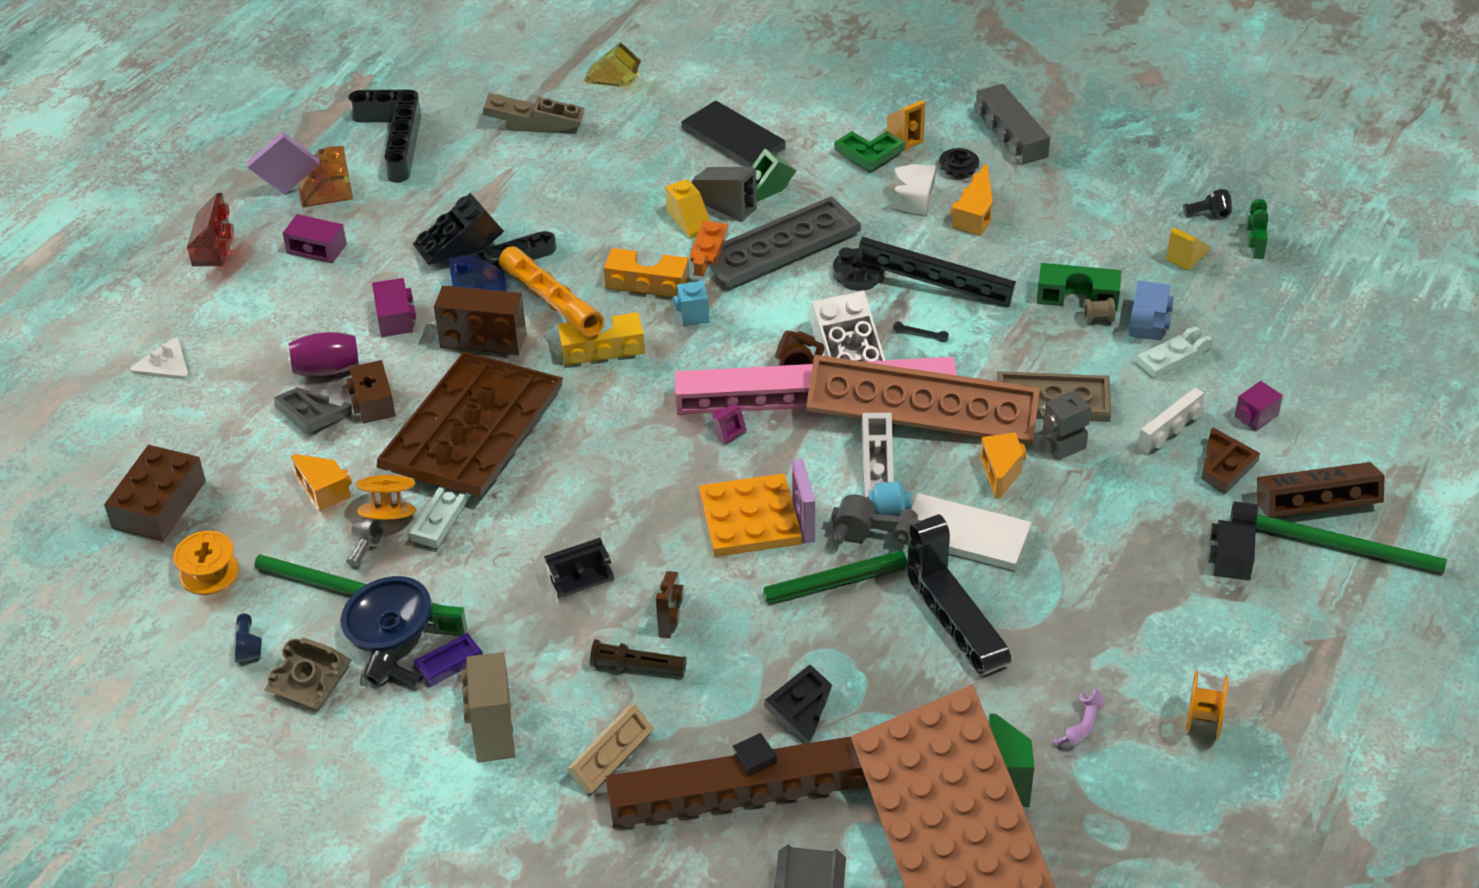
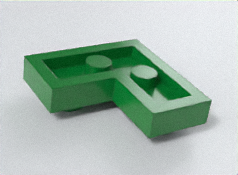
[834,131,905,171]

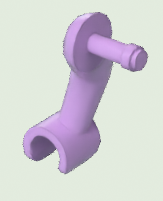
[1053,688,1105,747]

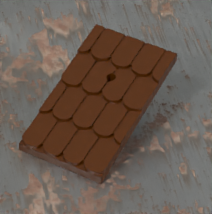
[376,351,563,497]

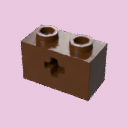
[346,360,396,424]

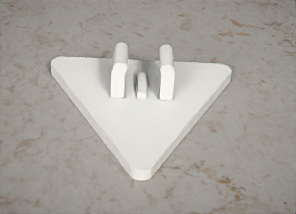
[130,338,189,379]

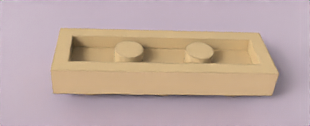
[567,704,654,794]

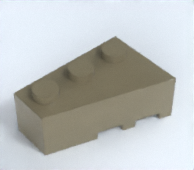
[461,652,516,763]

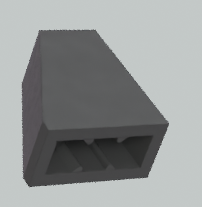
[692,167,757,222]

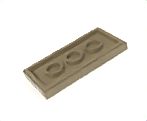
[997,371,1111,422]

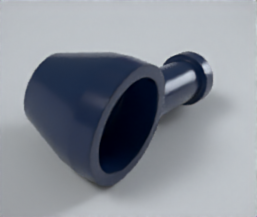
[235,613,262,663]

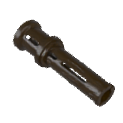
[590,639,687,677]

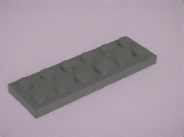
[708,196,861,288]

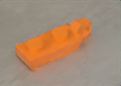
[690,221,728,277]

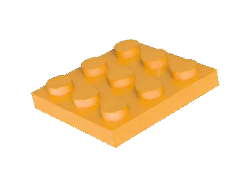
[699,473,802,557]

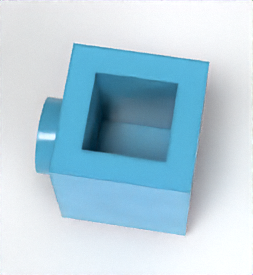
[673,281,709,326]

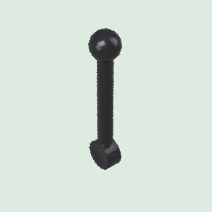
[893,321,949,342]

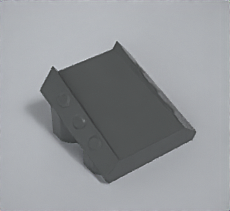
[774,844,846,888]

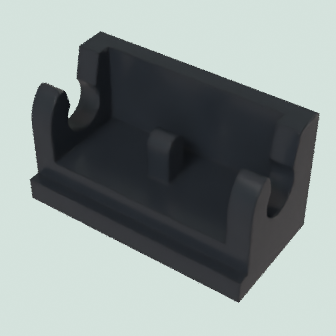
[544,538,614,599]

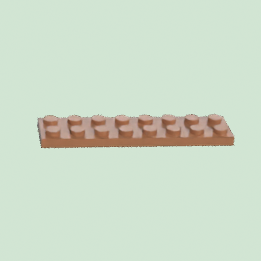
[806,354,1040,444]

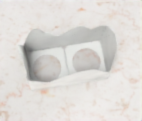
[888,164,936,216]

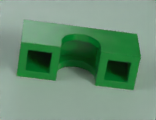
[1036,263,1122,311]

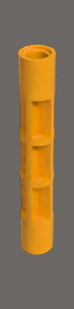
[499,246,604,337]

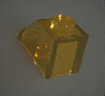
[584,42,641,87]

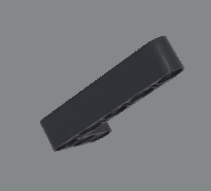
[348,89,421,183]
[907,514,1011,676]

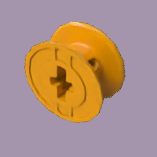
[356,475,416,520]
[173,530,239,595]
[1185,670,1228,740]

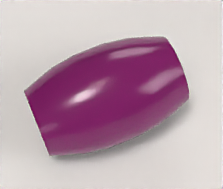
[289,332,359,377]

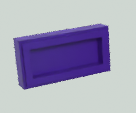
[413,633,483,687]

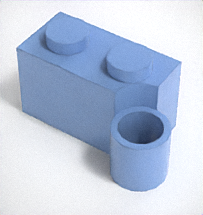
[1129,280,1174,341]

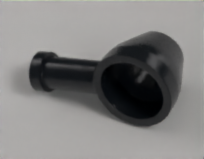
[1183,189,1232,219]
[363,650,423,689]

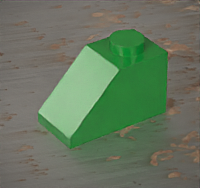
[752,149,797,202]

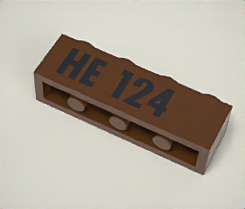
[1257,462,1385,518]

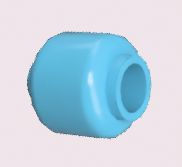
[869,481,912,516]

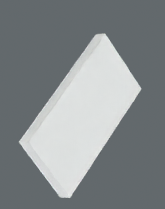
[911,493,1032,571]

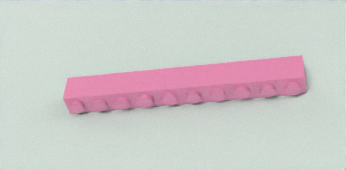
[675,357,957,415]

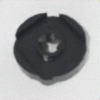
[833,247,886,291]

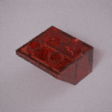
[187,193,234,267]

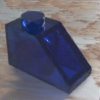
[449,255,507,292]

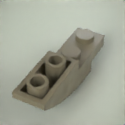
[482,93,585,132]

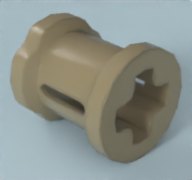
[1084,298,1115,323]

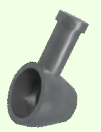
[346,518,385,568]

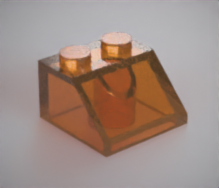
[299,146,353,208]

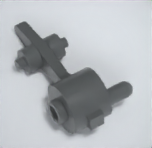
[831,494,921,545]

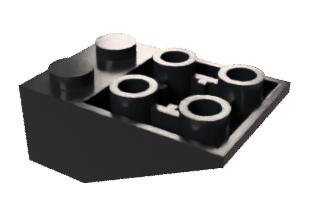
[412,193,504,265]

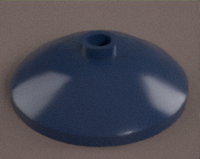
[340,576,432,652]

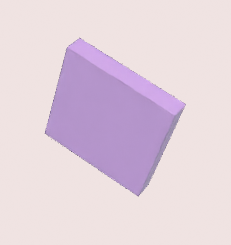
[247,131,320,195]
[791,459,815,543]

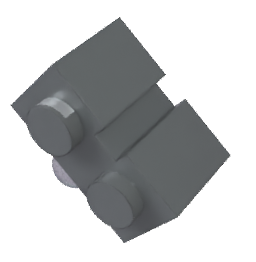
[1040,390,1092,461]

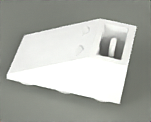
[808,291,885,362]

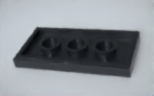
[681,100,786,167]

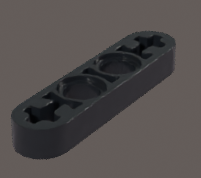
[459,231,557,278]

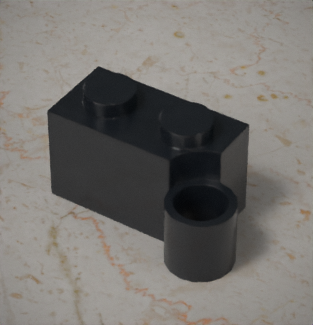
[1208,501,1258,580]

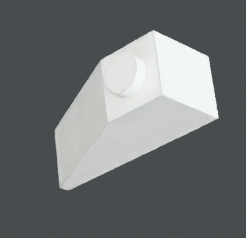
[861,413,894,498]

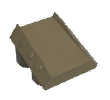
[264,637,352,710]

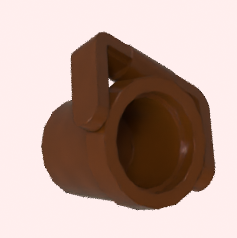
[775,330,825,366]

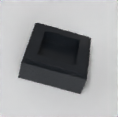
[732,733,777,776]

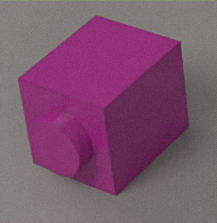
[1234,381,1283,431]

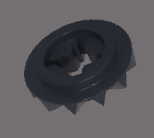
[939,148,979,177]

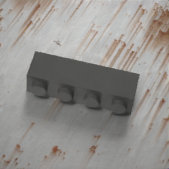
[974,83,1050,165]

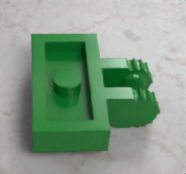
[1246,198,1269,259]

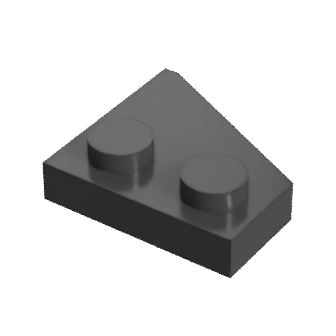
[274,387,352,434]

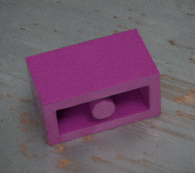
[282,214,347,263]
[372,278,417,337]

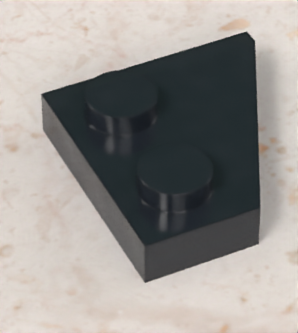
[764,664,832,744]

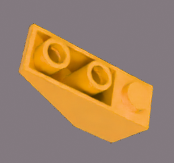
[950,164,993,236]

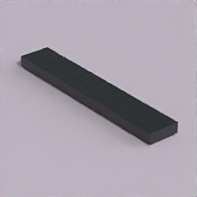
[856,236,1016,307]

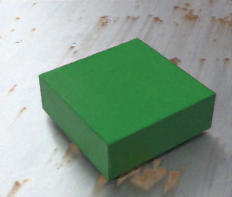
[431,604,467,636]

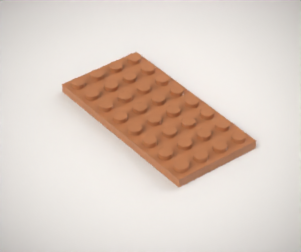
[851,684,1056,888]

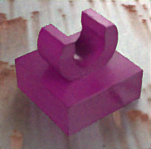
[711,404,747,444]

